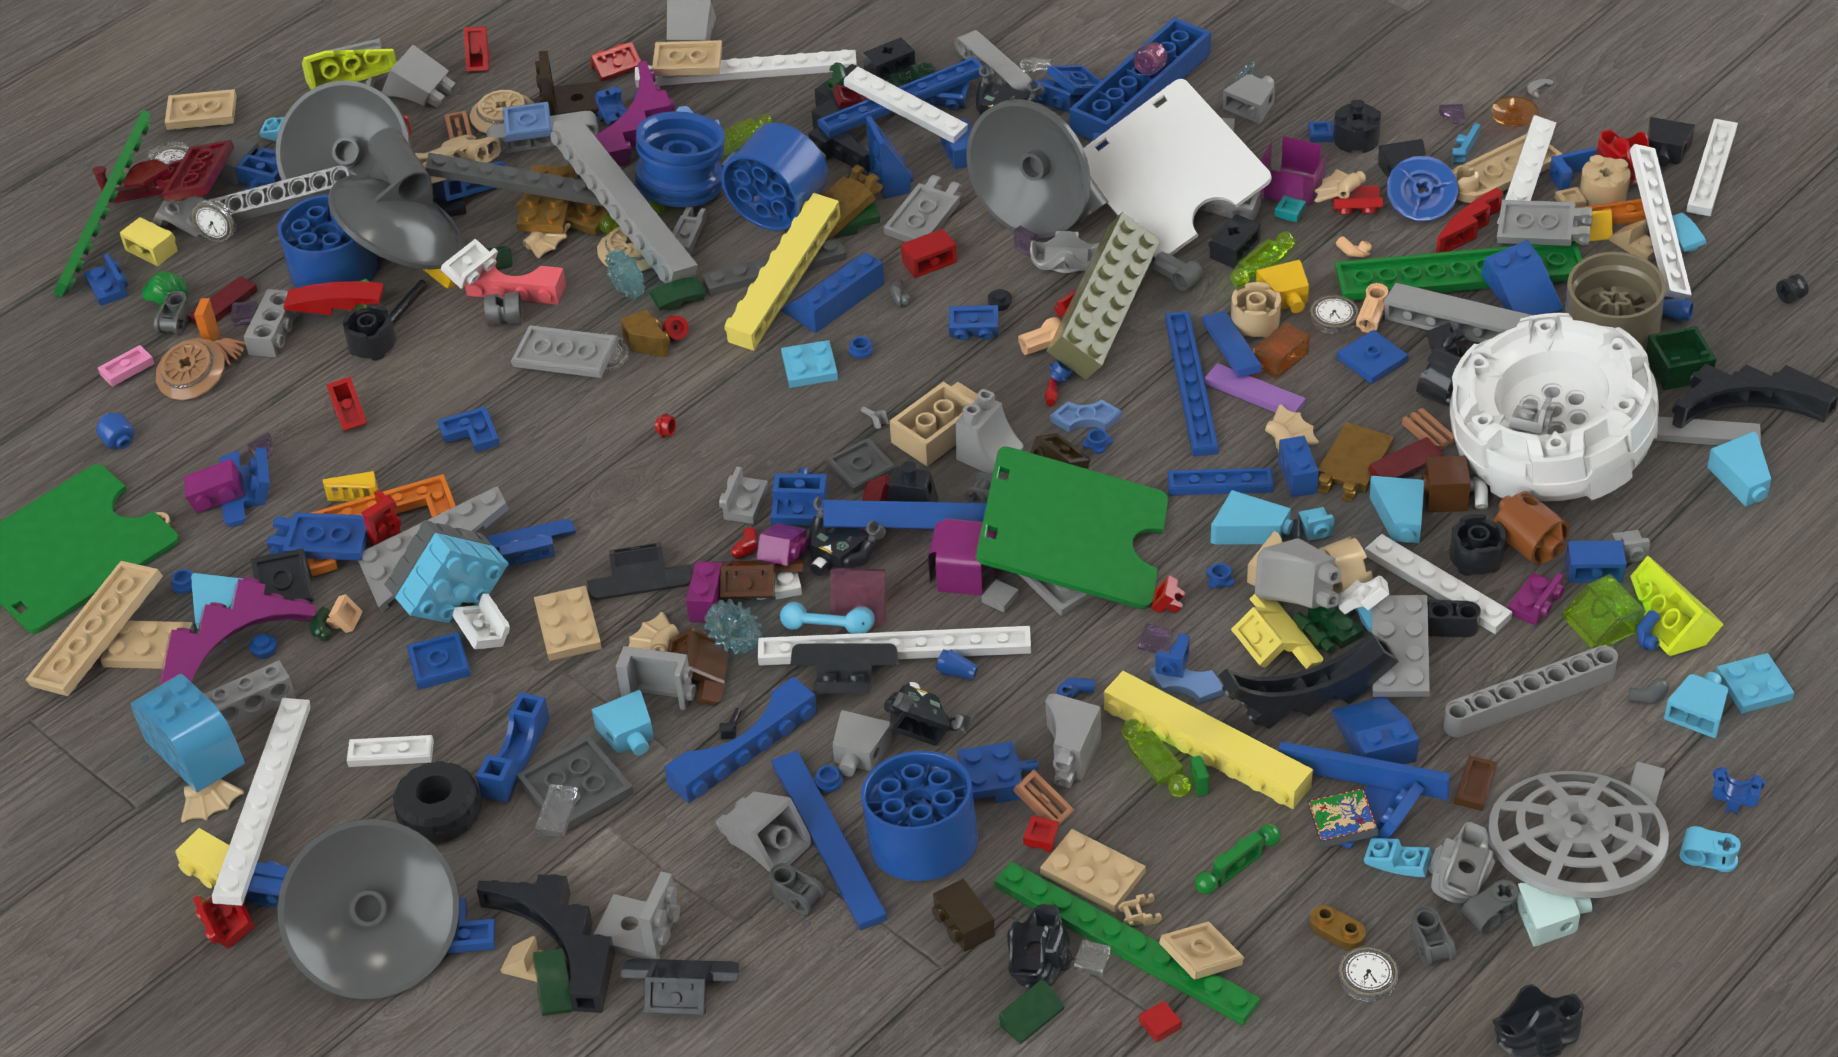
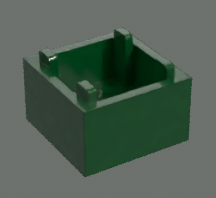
[1646,326,1717,390]

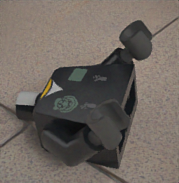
[976,65,1044,116]
[808,497,886,576]
[884,682,973,746]

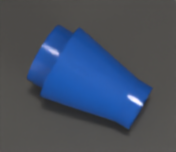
[1662,298,1694,322]
[936,649,978,681]

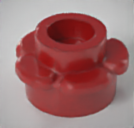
[655,413,676,438]

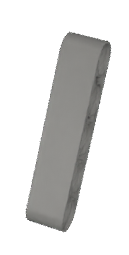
[954,30,1031,93]
[487,111,599,154]

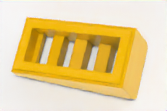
[323,471,379,501]

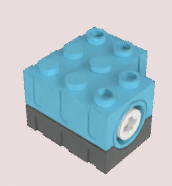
[384,520,509,623]

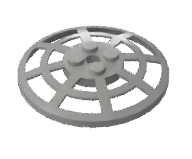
[1488,771,1669,898]

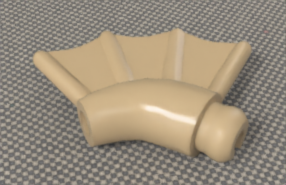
[1315,169,1366,203]
[523,223,571,259]
[1265,404,1319,453]
[628,612,679,652]
[181,778,245,823]

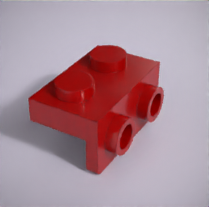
[1331,185,1383,215]
[193,895,255,949]

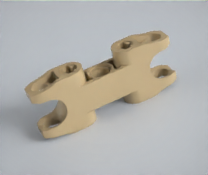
[415,135,501,183]

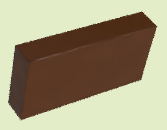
[1454,755,1497,811]

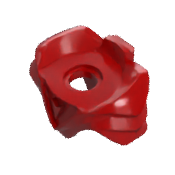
[1596,129,1649,185]

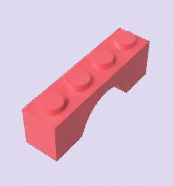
[465,266,566,305]

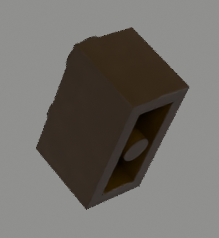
[932,878,995,952]

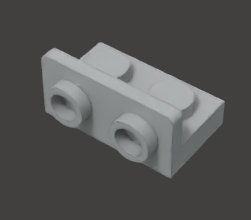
[1509,397,1555,434]
[719,466,769,524]

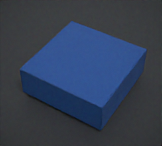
[1308,121,1334,143]

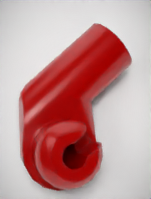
[731,527,757,559]

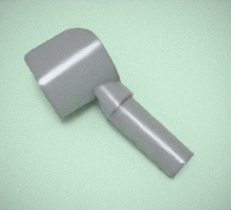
[861,407,889,429]

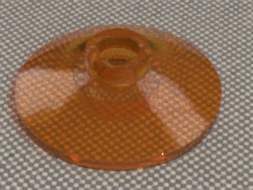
[1491,96,1538,127]

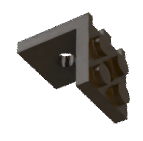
[535,51,599,116]

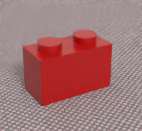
[901,228,957,278]

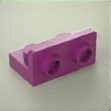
[1507,572,1565,626]

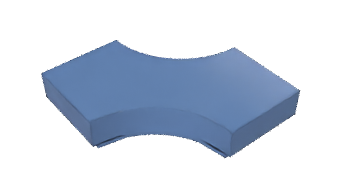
[1050,399,1122,433]
[1150,667,1224,704]

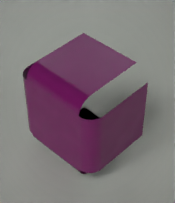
[1260,136,1326,206]
[928,518,997,596]

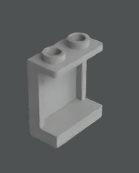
[616,646,695,710]

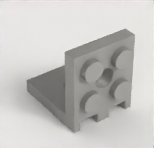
[594,871,680,959]

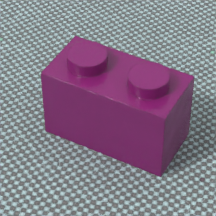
[184,459,244,513]
[757,523,809,565]
[686,561,722,623]

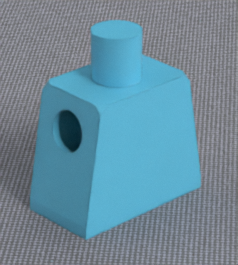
[1664,672,1728,739]
[591,690,654,756]

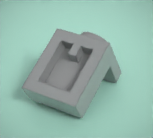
[1611,530,1650,563]

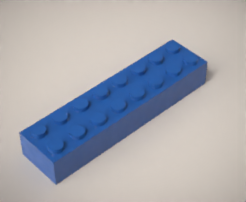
[1069,17,1211,140]

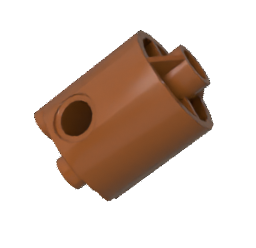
[1493,491,1570,565]

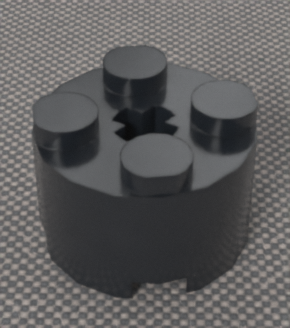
[1333,100,1381,153]
[342,304,396,361]
[1416,348,1462,407]
[1449,514,1506,576]

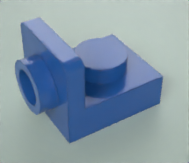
[1155,634,1190,678]

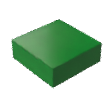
[1190,756,1209,797]

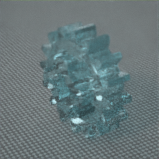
[605,248,645,300]
[704,599,762,654]

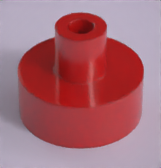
[662,315,689,340]

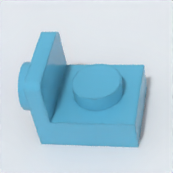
[1298,507,1334,541]

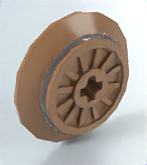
[156,338,225,401]

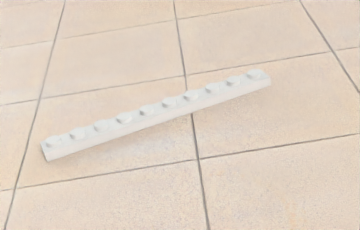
[635,50,857,88]
[758,626,1031,665]
[212,698,310,906]

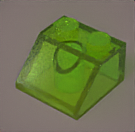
[1562,574,1644,649]

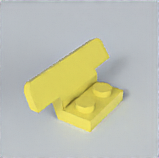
[1231,594,1323,669]

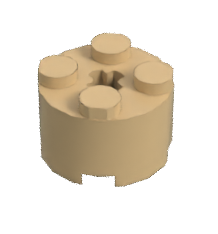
[1580,155,1630,206]
[1231,282,1281,338]
[1319,536,1373,594]

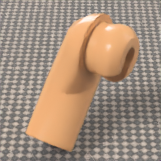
[1336,236,1372,258]

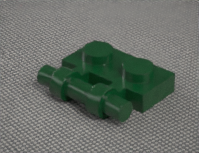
[1293,605,1364,654]

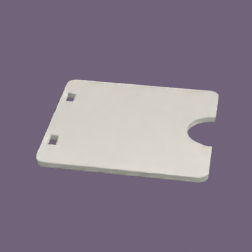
[1083,79,1272,259]

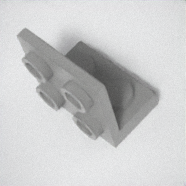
[152,196,208,237]

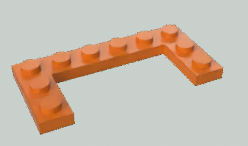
[307,474,456,577]

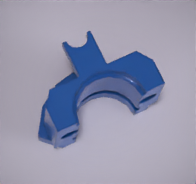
[595,86,627,125]
[1712,767,1766,815]

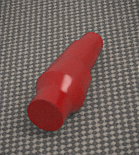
[1044,378,1058,407]

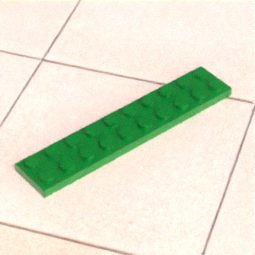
[1334,241,1582,301]

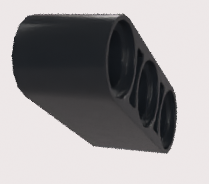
[1427,600,1481,637]

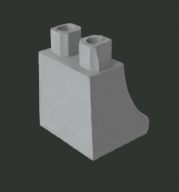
[667,0,716,42]
[382,45,456,108]
[956,389,1024,476]
[1255,538,1341,609]
[1045,694,1102,789]
[716,791,811,872]

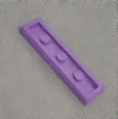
[1205,363,1306,413]

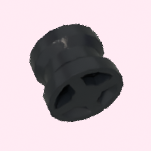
[1776,274,1809,304]

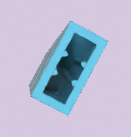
[1707,431,1771,507]
[1369,476,1424,543]
[1211,490,1293,545]
[191,573,243,643]

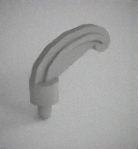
[1527,79,1553,98]

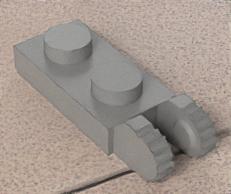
[673,207,708,255]

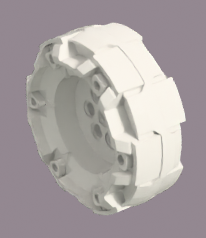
[1450,313,1659,501]

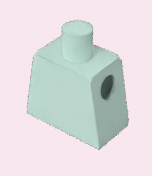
[1515,883,1592,947]

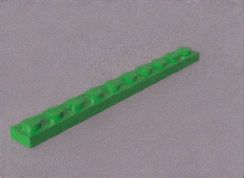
[53,109,151,297]
[994,861,1260,1026]

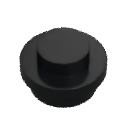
[988,289,1012,311]

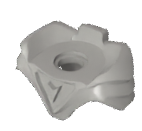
[1030,231,1100,273]
[1428,822,1495,903]

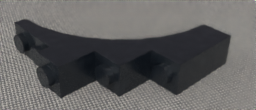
[808,64,870,173]
[1672,364,1838,428]
[1218,633,1399,729]
[476,874,615,1013]

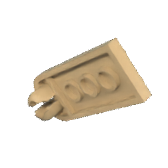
[1452,134,1562,203]

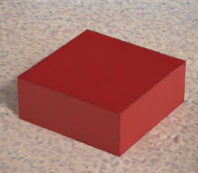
[1139,1001,1182,1042]

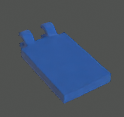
[266,513,368,560]

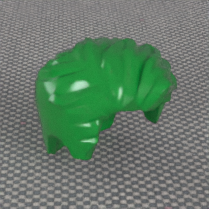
[142,271,188,309]

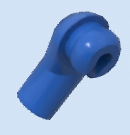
[1637,610,1660,651]
[1057,678,1095,698]

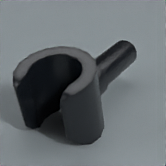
[719,708,742,739]

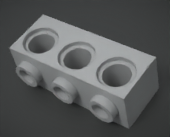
[1198,191,1261,221]
[244,289,300,358]
[204,660,296,728]

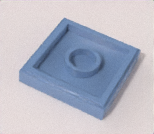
[503,102,552,142]

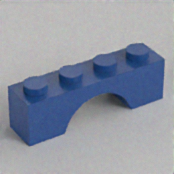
[476,692,550,803]

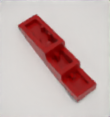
[1436,187,1503,253]
[283,281,384,315]

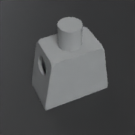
[1223,75,1275,124]
[833,710,893,776]

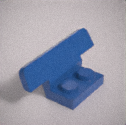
[219,447,270,527]
[485,519,576,567]
[1339,782,1425,849]

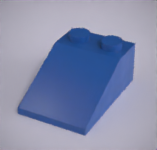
[866,116,913,199]
[1481,240,1563,316]
[1332,697,1419,764]

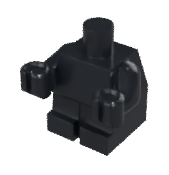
[1426,322,1467,357]

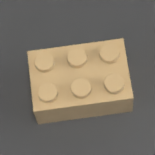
[890,382,974,466]

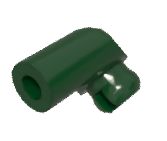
[826,62,847,91]
[309,607,331,641]

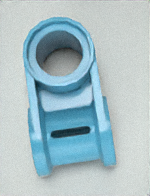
[1679,826,1741,872]

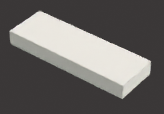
[347,735,434,767]

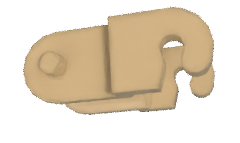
[1118,893,1162,927]

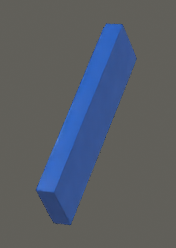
[1202,311,1261,377]
[1168,468,1274,495]

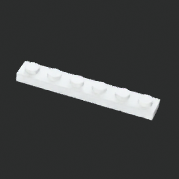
[844,67,968,143]
[1497,115,1556,224]
[1686,119,1738,216]
[1365,534,1512,634]

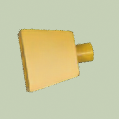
[1256,259,1309,313]

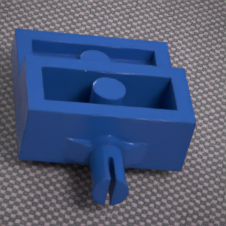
[235,147,282,190]
[771,467,828,526]
[957,741,1039,803]

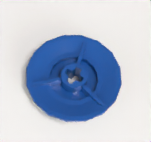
[1387,156,1458,221]

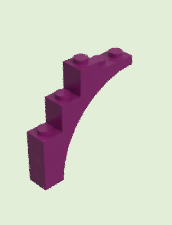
[594,61,675,166]
[158,577,316,686]

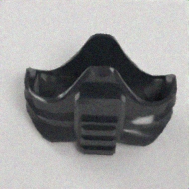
[1007,904,1073,988]
[1492,984,1584,1057]

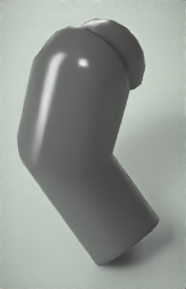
[890,277,910,307]

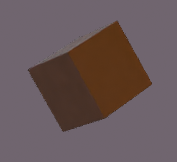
[1422,455,1471,512]

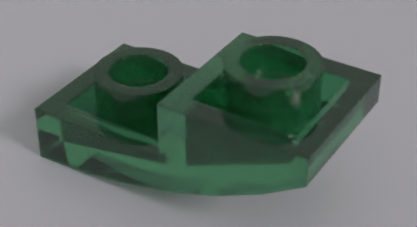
[888,62,937,87]

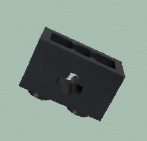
[863,37,916,81]
[1209,214,1261,268]

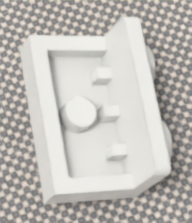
[440,239,498,289]
[452,594,510,649]

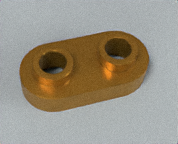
[1309,905,1366,951]

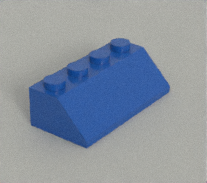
[782,252,884,333]

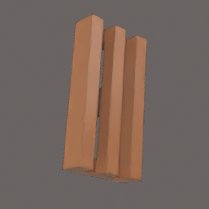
[444,111,472,139]
[1402,408,1455,451]
[1013,769,1074,825]

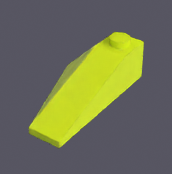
[302,49,397,90]
[1630,556,1724,656]

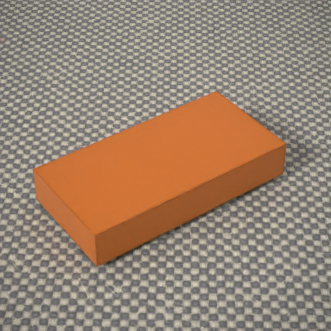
[194,298,220,342]

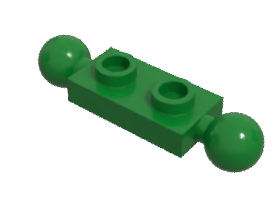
[1194,824,1281,895]

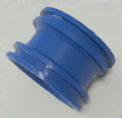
[635,111,725,207]

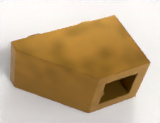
[620,309,670,357]

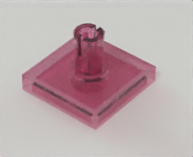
[831,568,886,624]

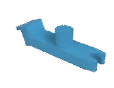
[1451,123,1481,165]

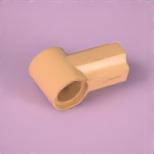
[1356,283,1388,333]
[1018,317,1061,355]

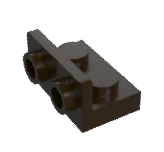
[1030,433,1091,468]

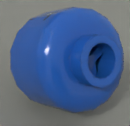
[96,412,135,450]

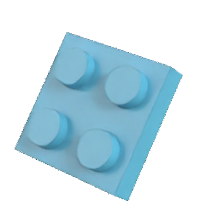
[781,340,838,388]
[1716,653,1794,714]

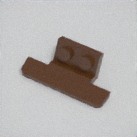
[718,559,804,599]
[668,618,733,706]

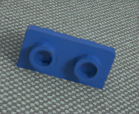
[1030,78,1083,113]
[84,253,129,306]

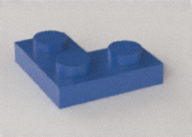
[437,406,500,452]
[446,898,496,954]

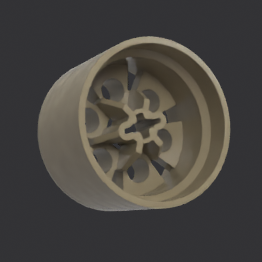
[1565,252,1666,352]

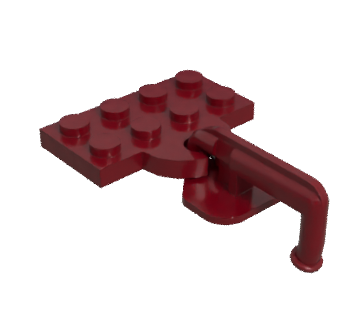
[92,140,234,203]

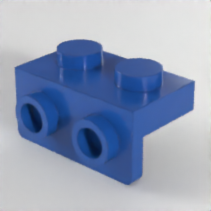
[923,82,970,110]
[949,305,999,340]

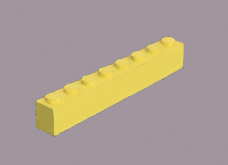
[725,193,841,351]
[1104,671,1313,809]

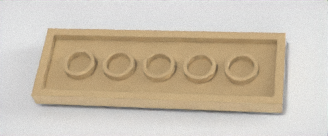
[26,561,163,696]

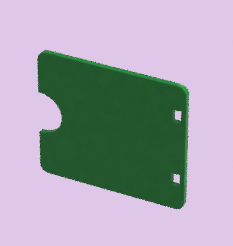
[976,446,1168,609]
[0,464,179,634]

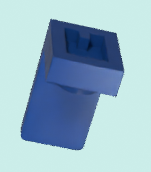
[1549,147,1597,191]

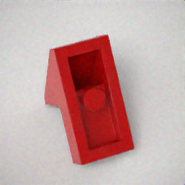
[464,26,491,72]
[326,377,367,432]

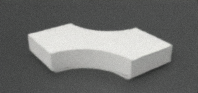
[1338,576,1389,614]

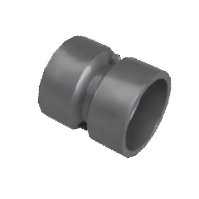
[484,292,523,326]

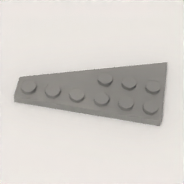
[358,486,509,613]

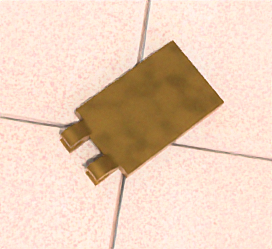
[822,165,883,242]
[1317,422,1394,502]

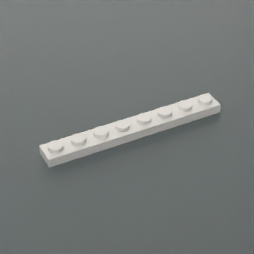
[1630,144,1692,299]

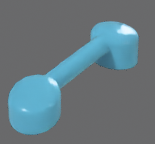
[780,602,875,634]

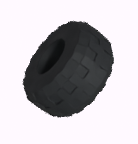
[393,761,481,844]

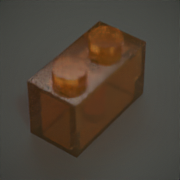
[1253,322,1310,379]

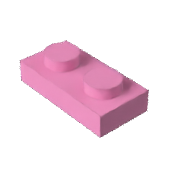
[98,345,154,387]

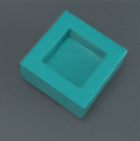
[1275,195,1306,223]

